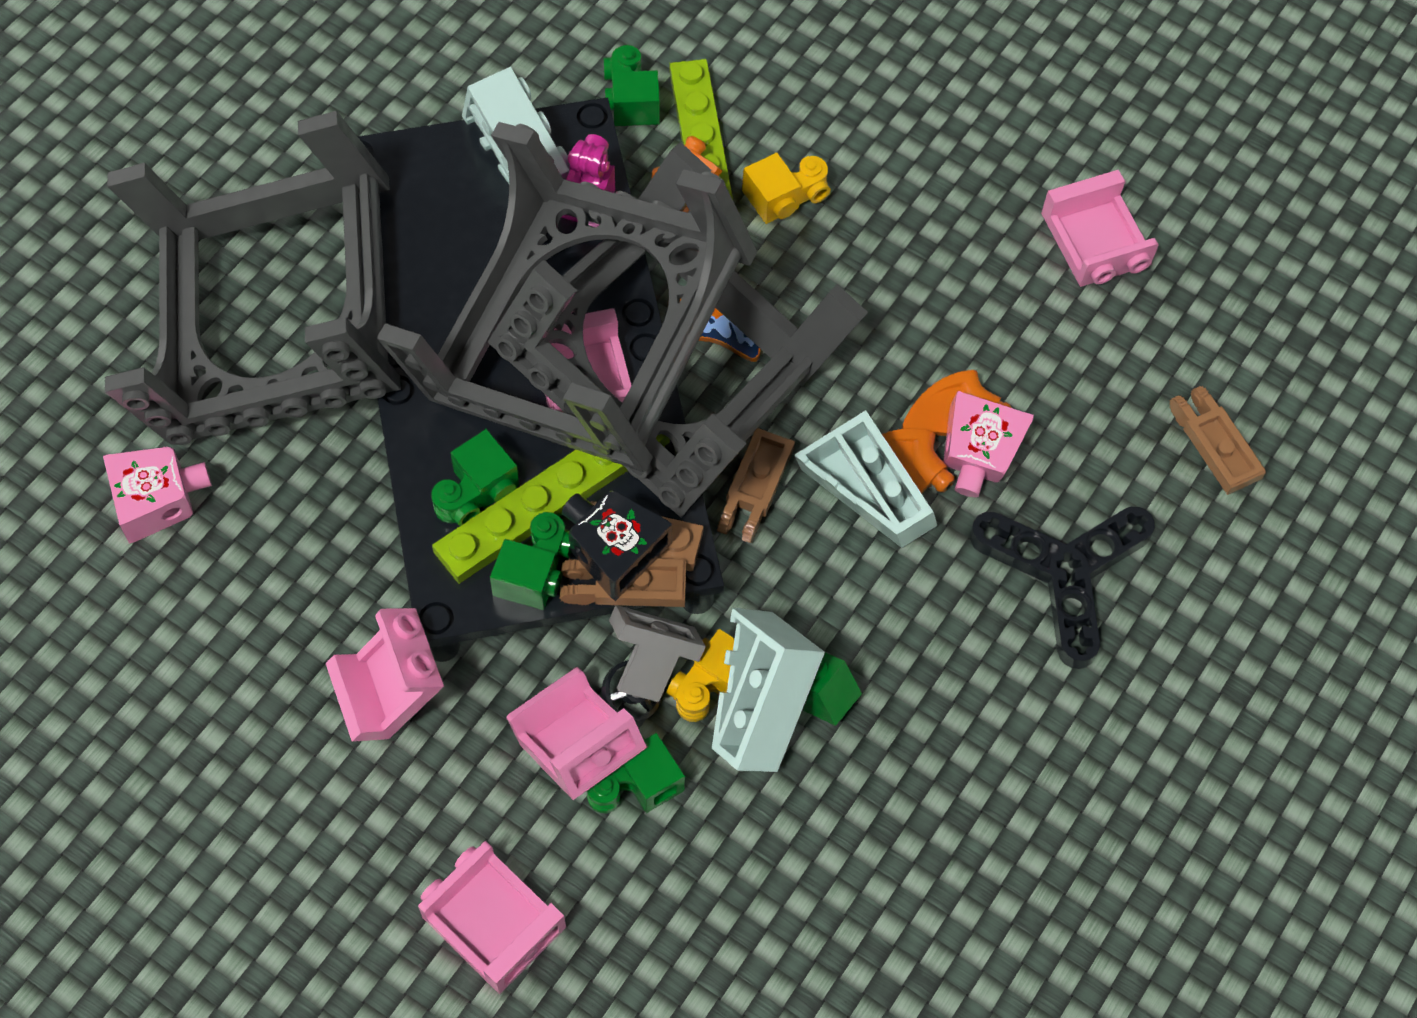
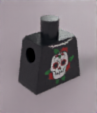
[562,491,672,601]

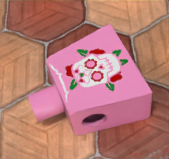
[943,391,1034,497]
[103,447,212,544]

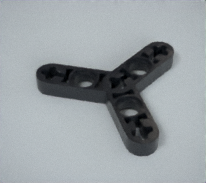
[969,506,1155,669]

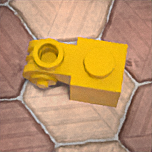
[742,153,831,224]
[666,629,734,722]

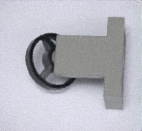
[602,605,706,722]

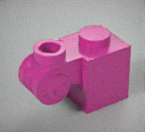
[561,134,615,227]

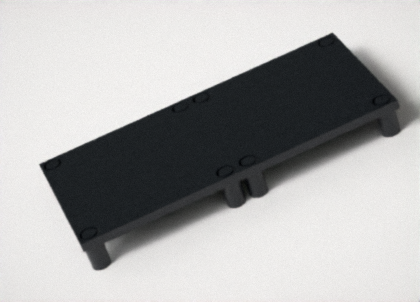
[357,97,724,662]

